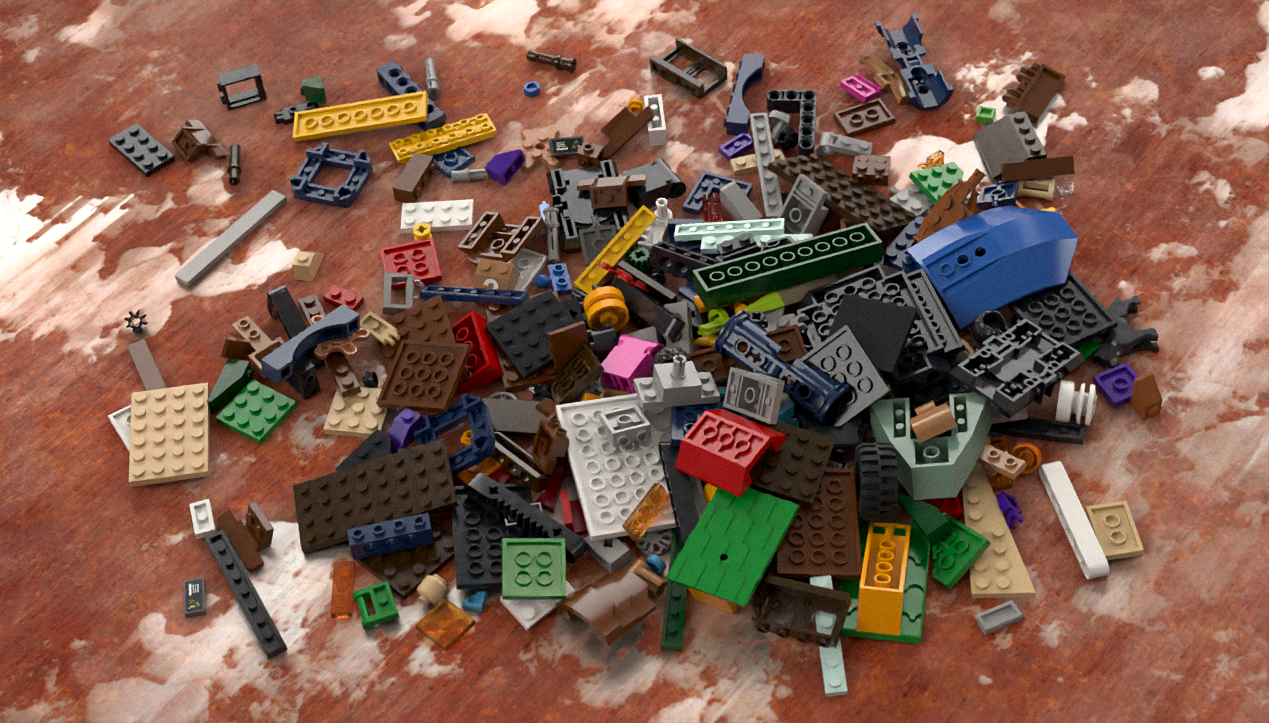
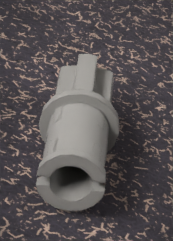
[451,168,487,182]

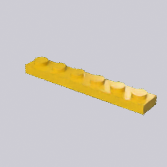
[573,205,657,294]

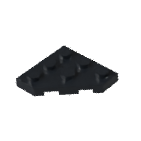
[335,429,392,471]

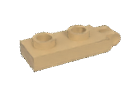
[360,311,401,346]

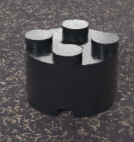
[587,324,618,364]

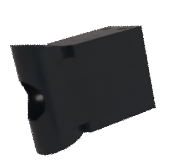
[622,158,687,210]

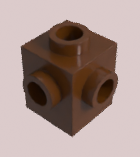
[576,142,605,167]

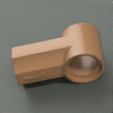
[627,559,667,597]

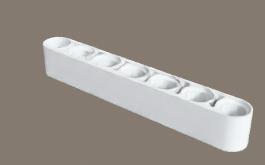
[1039,461,1110,580]

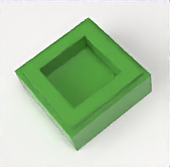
[975,106,996,124]

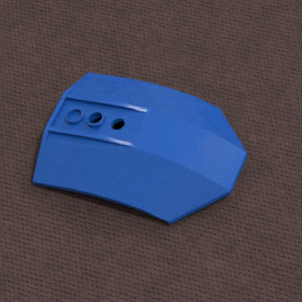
[906,206,1079,331]

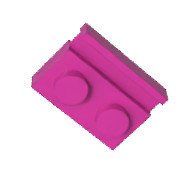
[840,73,882,103]

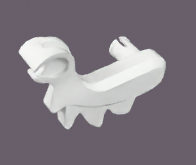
[638,198,673,249]

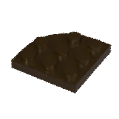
[551,341,605,405]

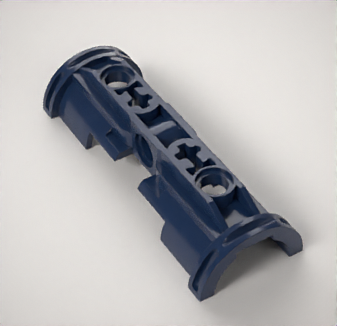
[875,13,954,111]
[714,310,851,426]

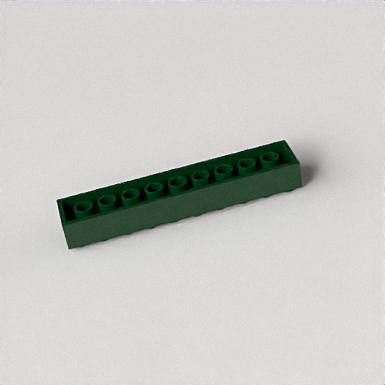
[692,222,882,310]

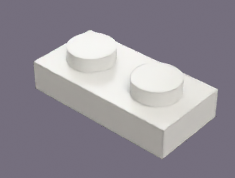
[189,499,216,539]

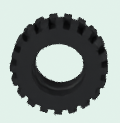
[854,442,898,521]

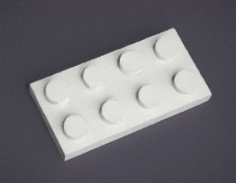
[401,199,474,234]

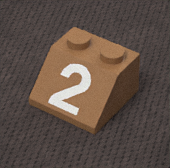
[474,258,520,290]

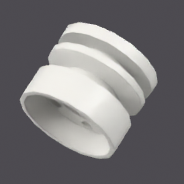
[1055,380,1097,426]

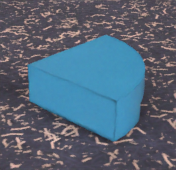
[461,591,488,613]

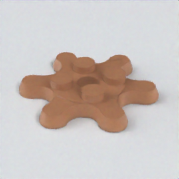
[509,127,560,173]
[311,315,370,360]

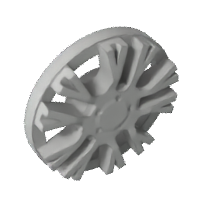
[635,529,672,556]

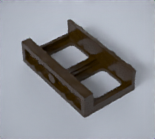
[650,38,727,100]
[592,260,677,330]
[751,575,851,648]

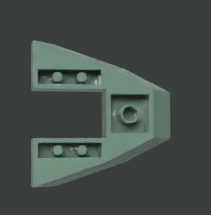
[869,393,993,500]

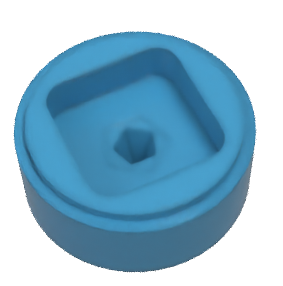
[645,554,666,575]

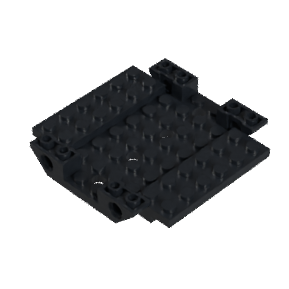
[794,264,965,409]

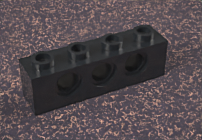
[649,241,722,282]

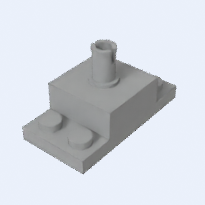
[777,174,829,237]
[633,355,720,410]
[723,367,789,424]

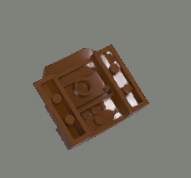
[458,211,546,266]
[555,569,657,646]

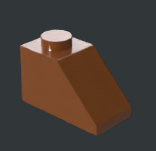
[1130,372,1163,420]

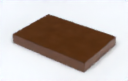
[833,98,896,138]

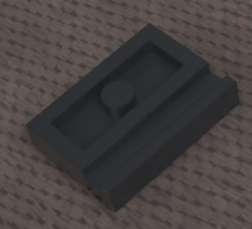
[716,232,760,262]

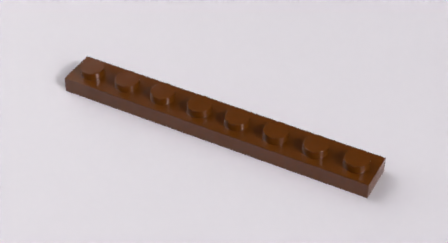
[298,294,361,398]

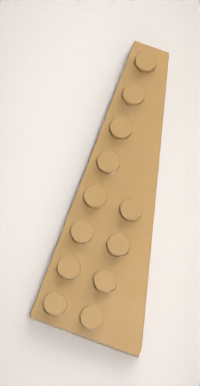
[961,463,1035,598]

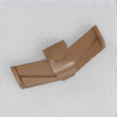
[859,55,910,105]

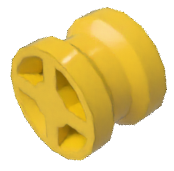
[413,223,432,241]

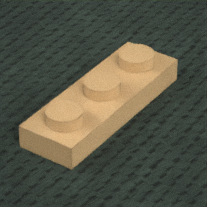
[730,148,785,176]

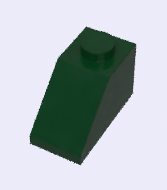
[300,76,327,104]

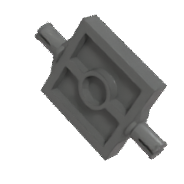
[579,215,621,275]

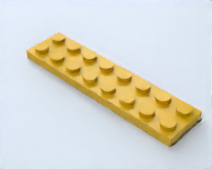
[293,91,428,142]

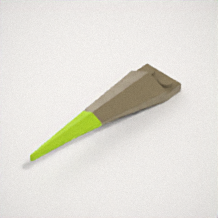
[725,271,849,324]

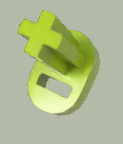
[697,307,729,336]

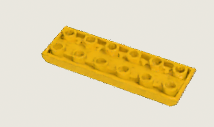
[389,113,497,165]

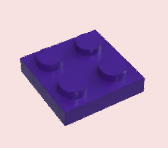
[1092,362,1139,408]

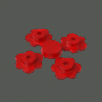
[596,261,650,292]

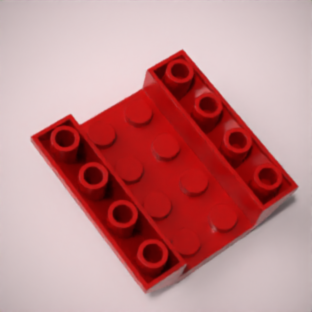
[675,409,788,498]

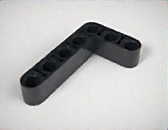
[766,90,817,156]
[267,285,325,369]

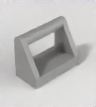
[382,273,414,314]

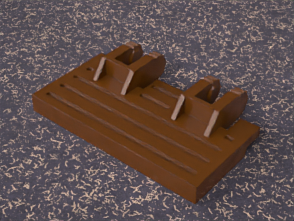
[1002,62,1066,123]

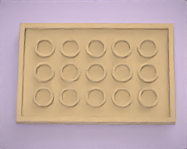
[129,383,210,487]

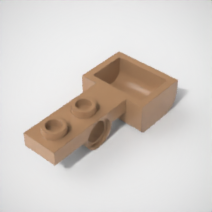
[232,315,285,379]
[909,401,957,443]
[977,436,1026,480]

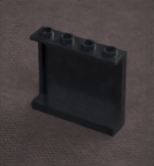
[827,294,921,381]

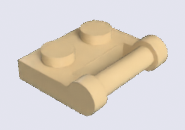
[1017,176,1056,201]

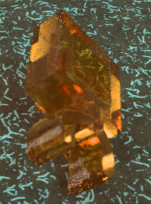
[918,149,944,169]

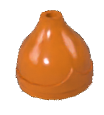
[1011,443,1042,474]

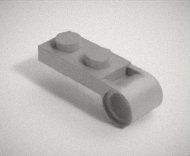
[818,133,873,156]

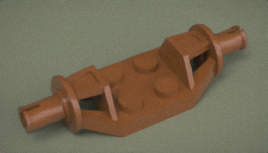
[908,168,986,256]

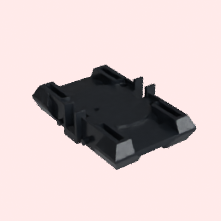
[546,159,629,254]
[948,318,1085,419]

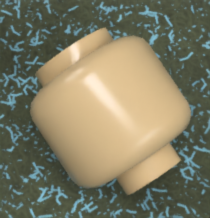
[417,574,448,606]

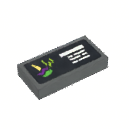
[548,136,584,157]
[184,577,206,618]

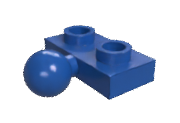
[534,263,572,295]

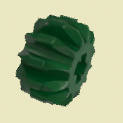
[625,246,655,274]

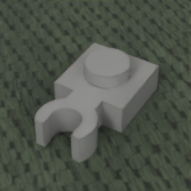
[776,313,809,330]

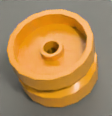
[583,286,629,332]

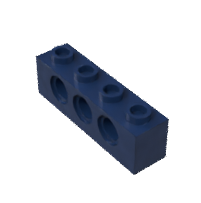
[347,513,434,560]

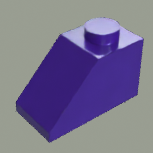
[485,149,526,186]
[388,407,423,453]

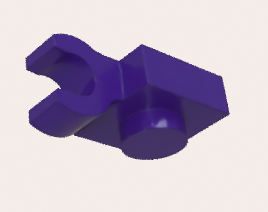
[996,491,1024,529]

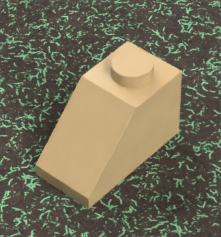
[292,251,324,282]

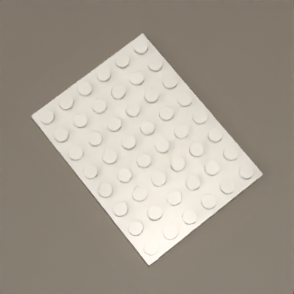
[555,393,707,541]

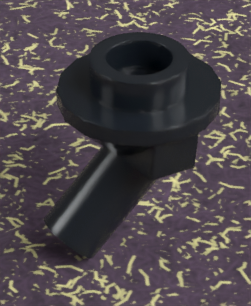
[650,270,666,286]

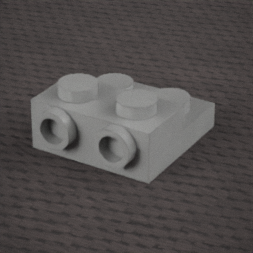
[599,405,651,447]

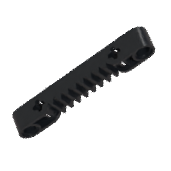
[464,473,588,564]

